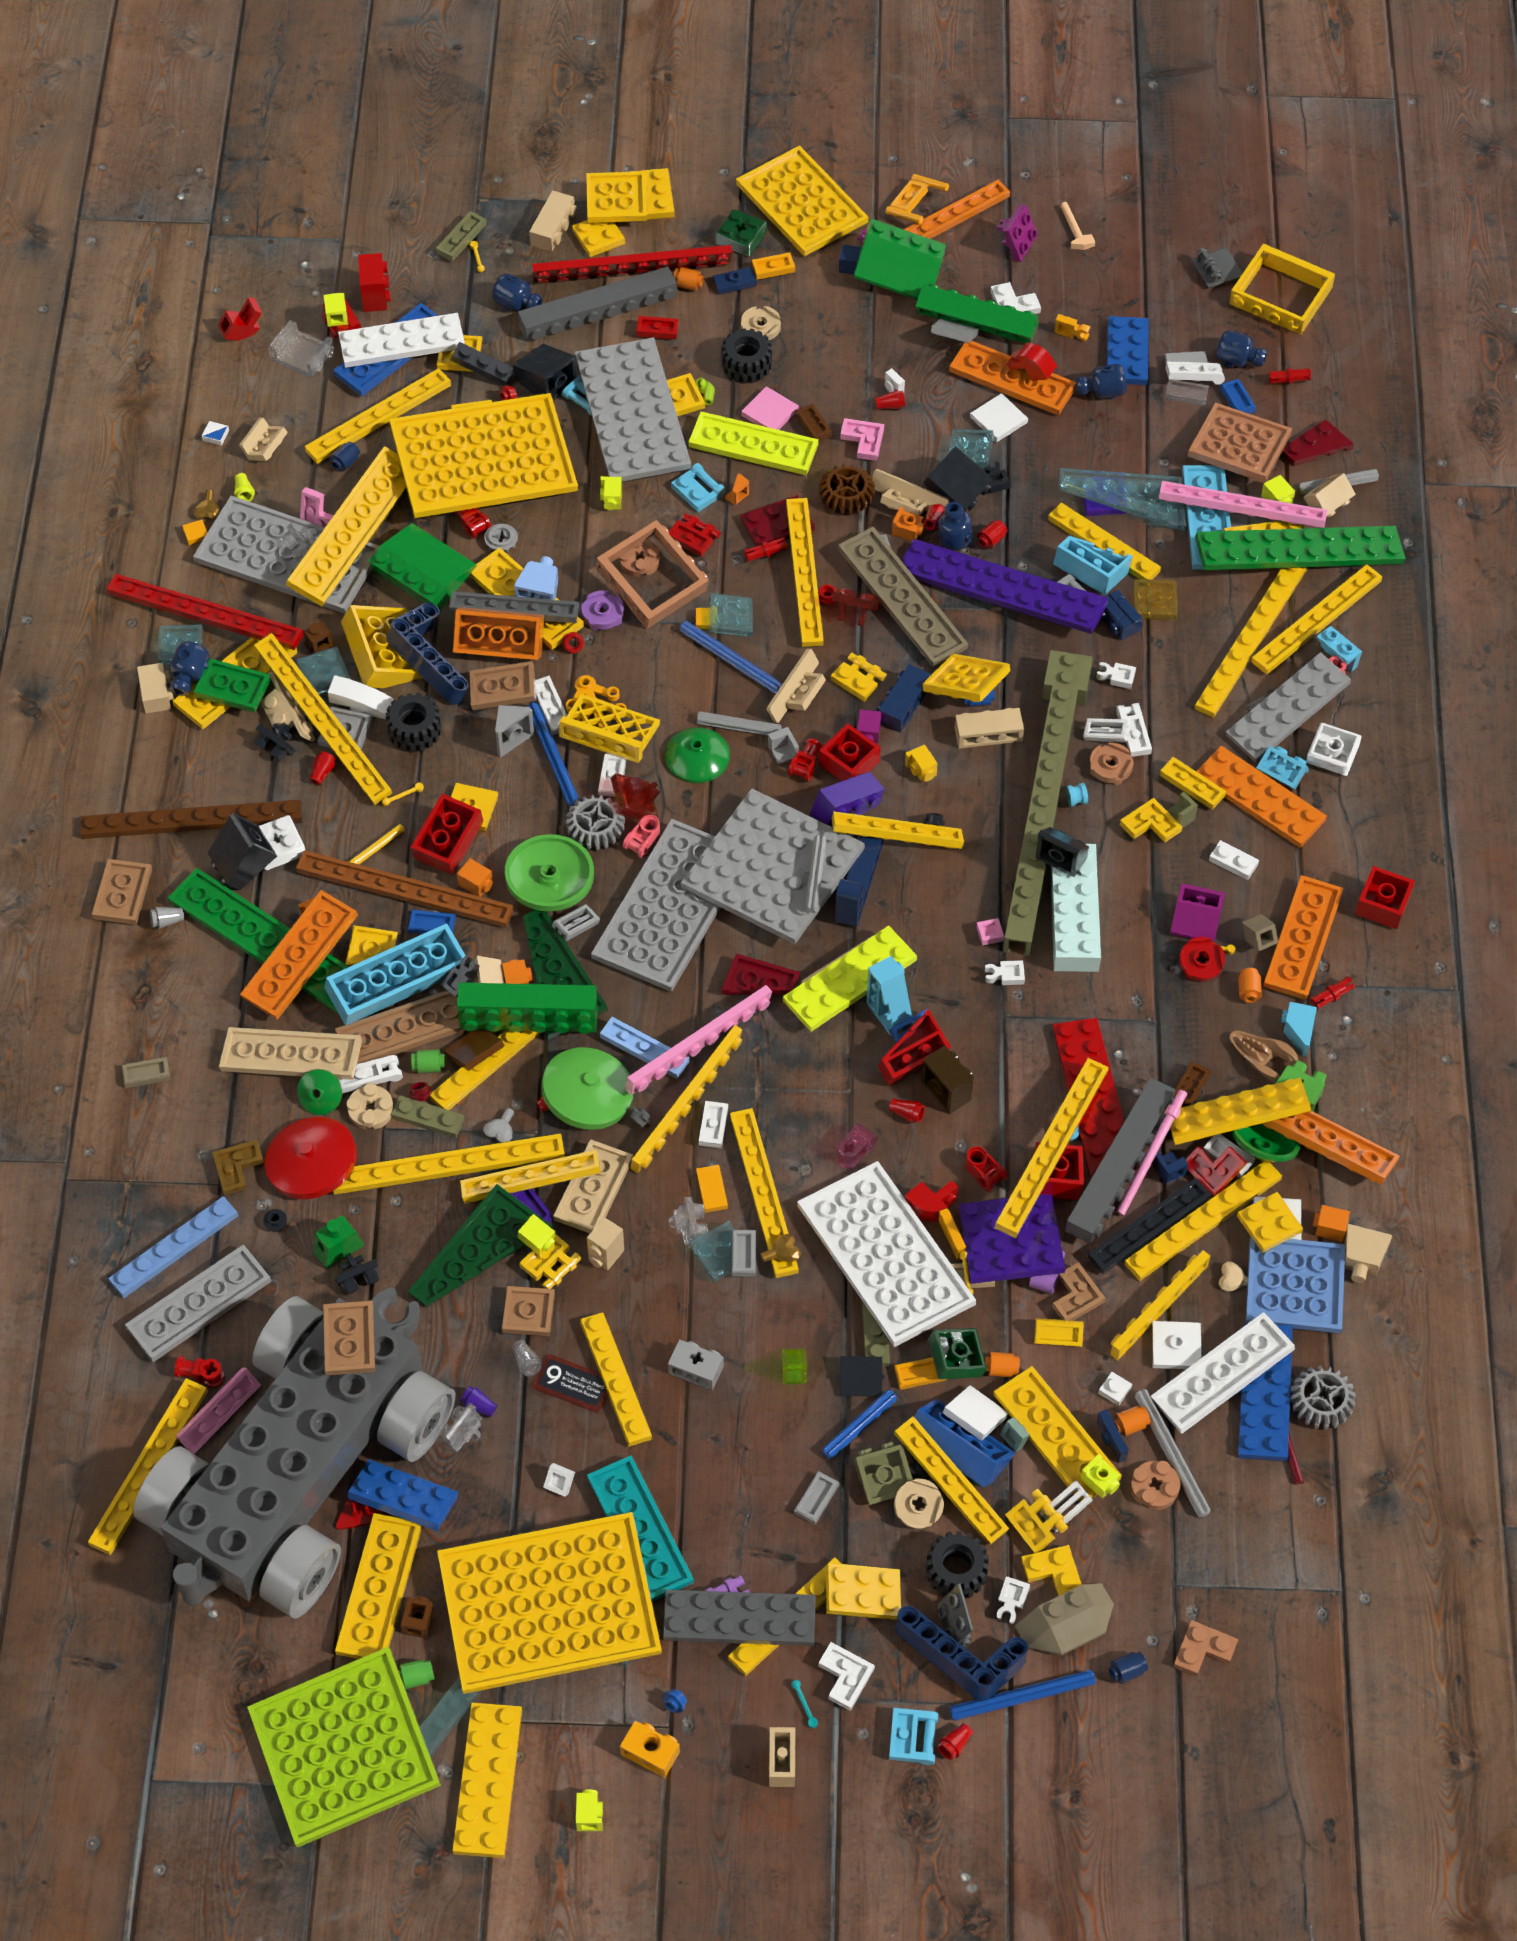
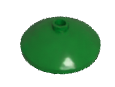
[665,727,730,783]
[1232,1124,1300,1163]

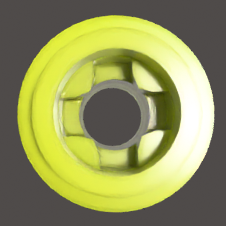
[234,473,255,502]

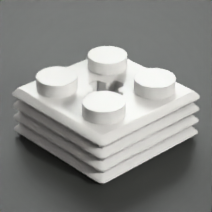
[1306,723,1362,776]
[259,815,305,870]

